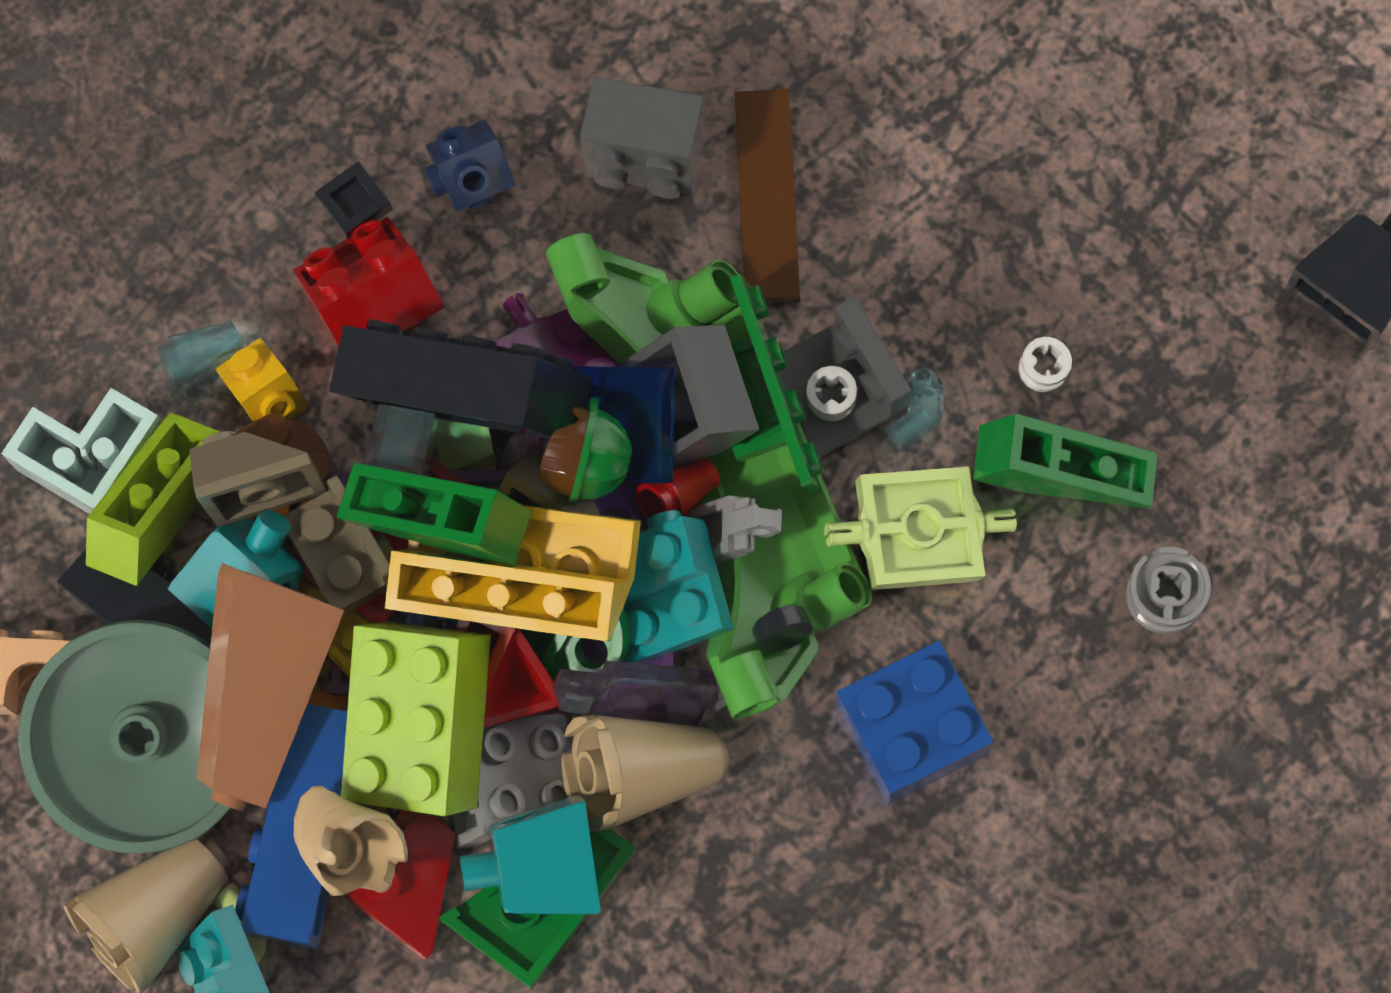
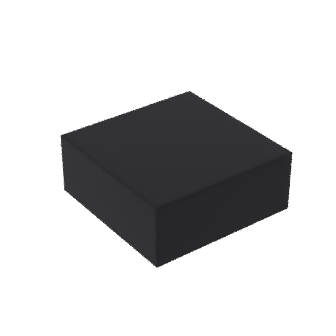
[314,161,393,239]

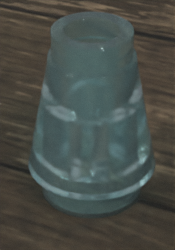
[157,320,244,387]

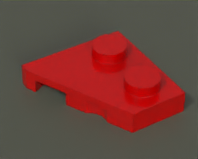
[342,809,455,959]

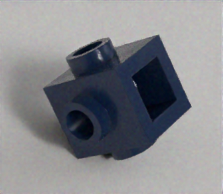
[424,119,516,212]

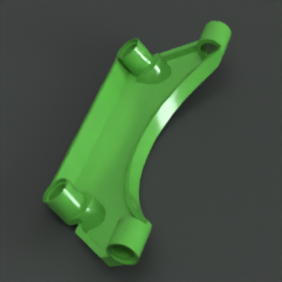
[545,233,872,719]

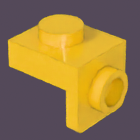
[215,338,309,421]

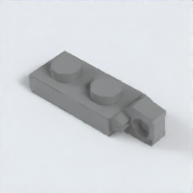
[685,496,782,565]

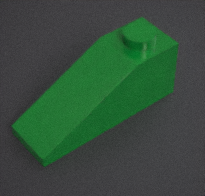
[973,413,1157,509]
[336,463,532,567]

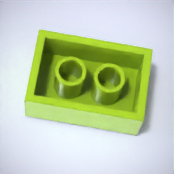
[341,621,491,816]

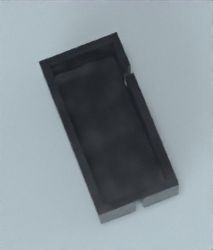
[329,319,593,439]

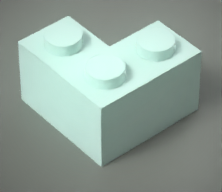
[1,388,162,514]

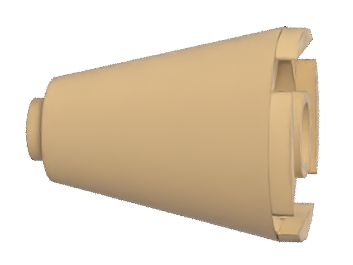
[561,714,729,832]
[64,838,230,993]

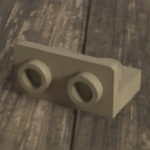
[283,475,393,616]

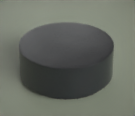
[752,605,813,654]

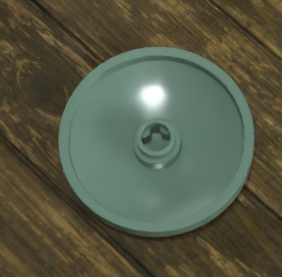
[18,620,230,854]

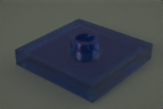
[572,366,674,484]

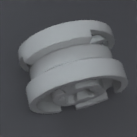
[1126,546,1211,634]

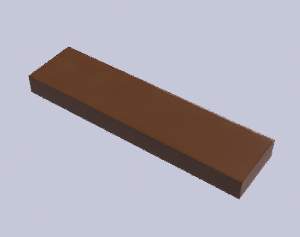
[735,89,800,304]

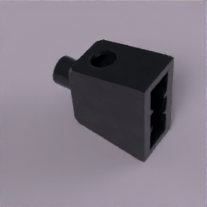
[1286,213,1391,350]

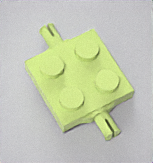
[824,466,1017,590]

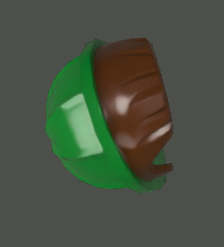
[539,397,632,503]

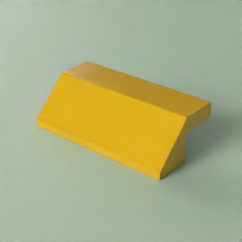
[385,504,641,641]

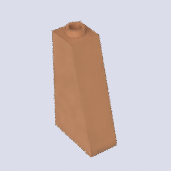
[197,563,344,811]

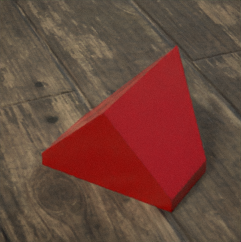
[455,620,568,729]

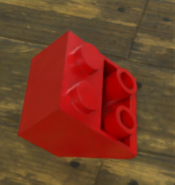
[293,216,445,347]

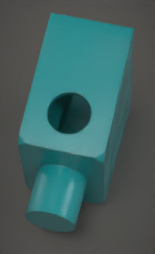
[168,510,304,629]
[459,795,601,914]

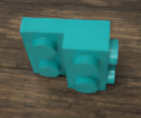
[623,510,734,666]
[178,905,269,993]

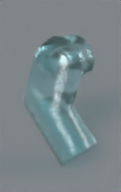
[885,368,945,451]

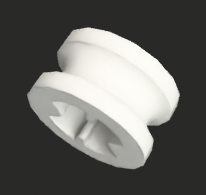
[1018,336,1072,392]
[806,366,857,422]

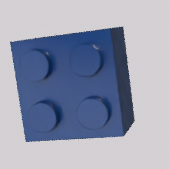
[835,640,994,805]

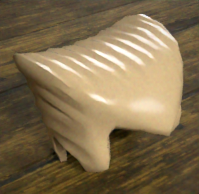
[294,786,408,896]

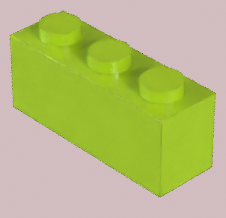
[86,412,220,586]

